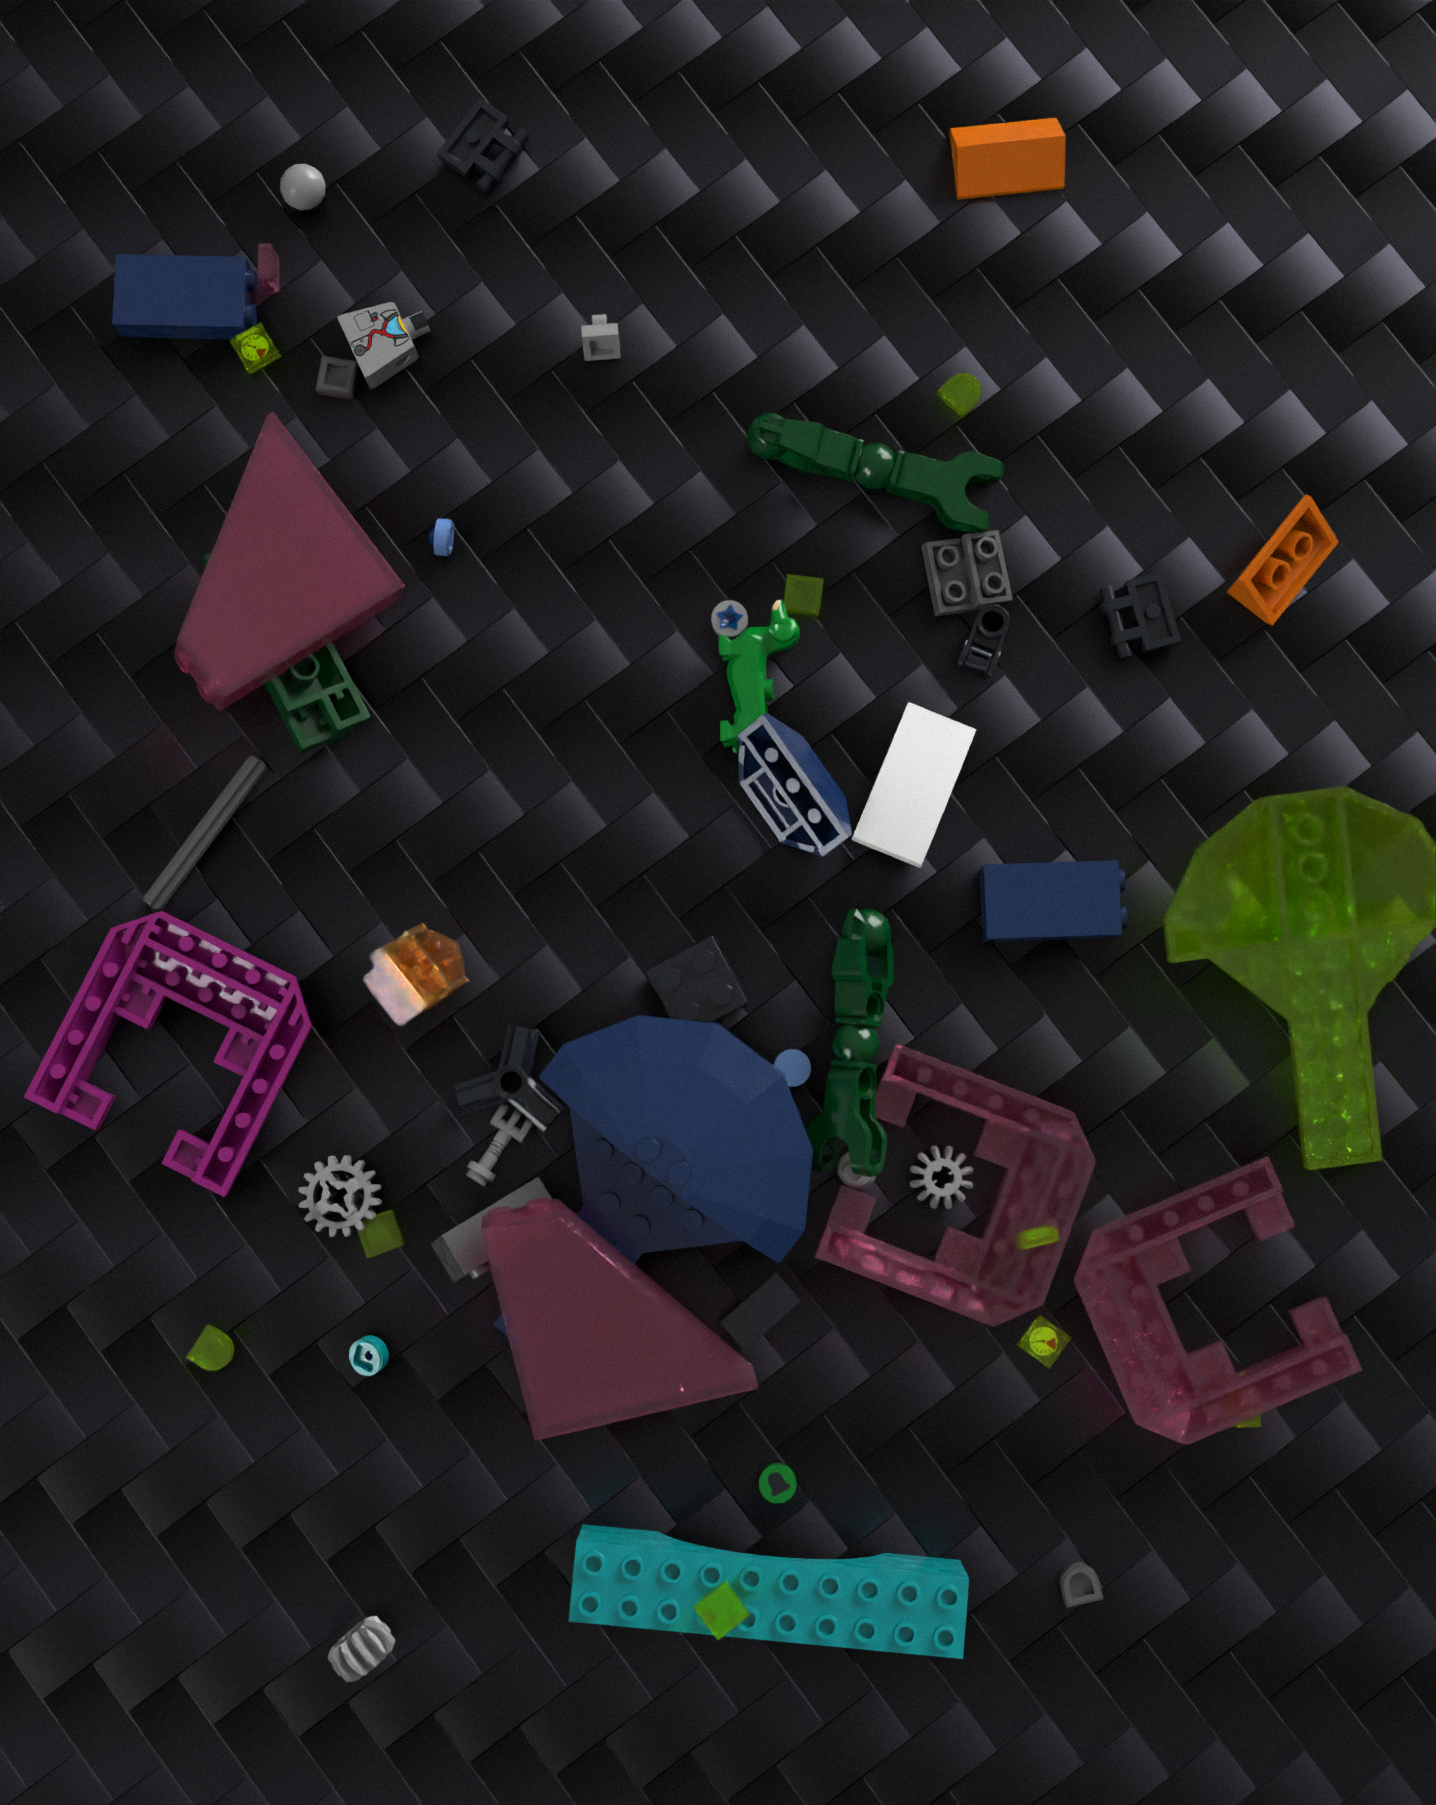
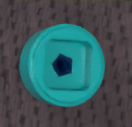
[349,1335,389,1376]

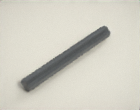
[143,755,267,911]

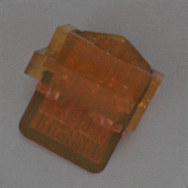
[364,923,469,1025]

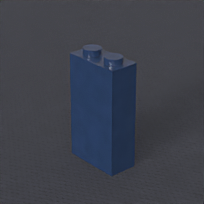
[112,254,259,339]
[980,860,1127,942]

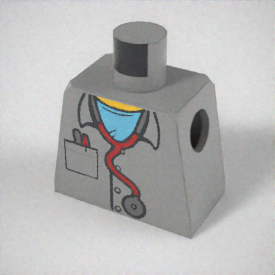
[337,302,431,389]

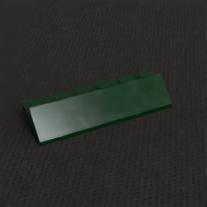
[202,526,371,754]

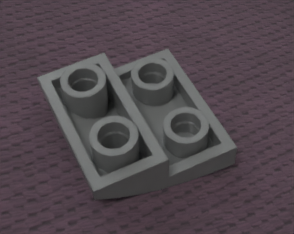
[921,530,1013,617]

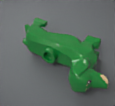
[719,600,800,754]

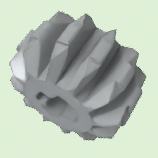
[910,1145,973,1209]
[328,1616,395,1682]

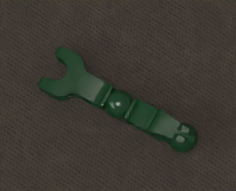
[747,413,1005,534]
[806,909,894,1177]

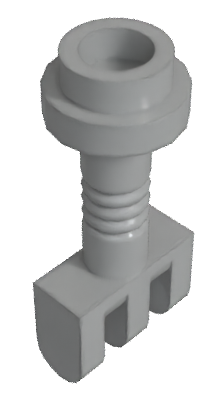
[466,1102,534,1187]

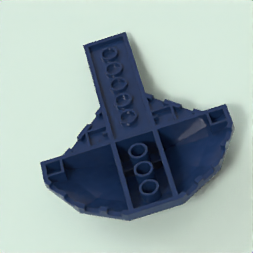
[493,1014,814,1371]

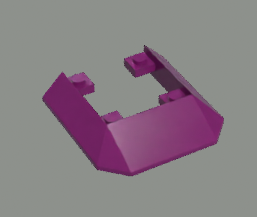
[24,911,312,1197]

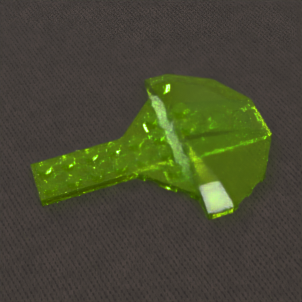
[1163,786,1436,1170]

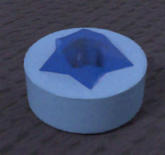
[429,518,454,556]

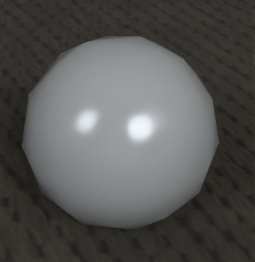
[280,164,326,211]

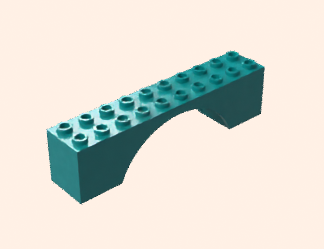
[569,1524,969,1659]

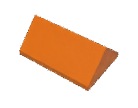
[949,118,1066,200]
[1227,495,1338,626]

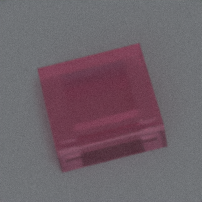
[258,243,280,292]

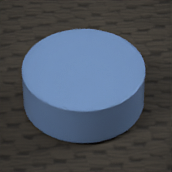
[774,1049,811,1087]

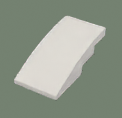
[851,702,976,868]

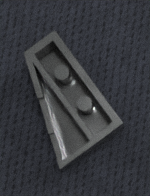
[431,1177,562,1283]

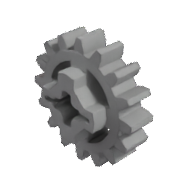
[298,1155,382,1237]

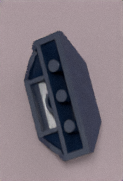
[737,713,852,857]

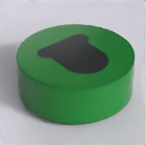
[759,1463,797,1503]

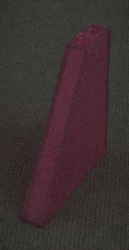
[174,412,405,711]
[481,1197,758,1441]

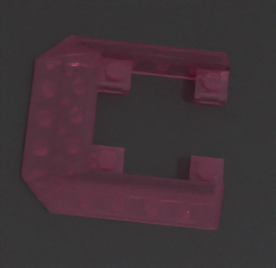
[815,1043,1096,1327]
[1073,1156,1362,1445]

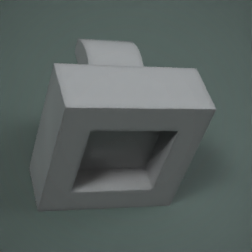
[581,314,621,361]

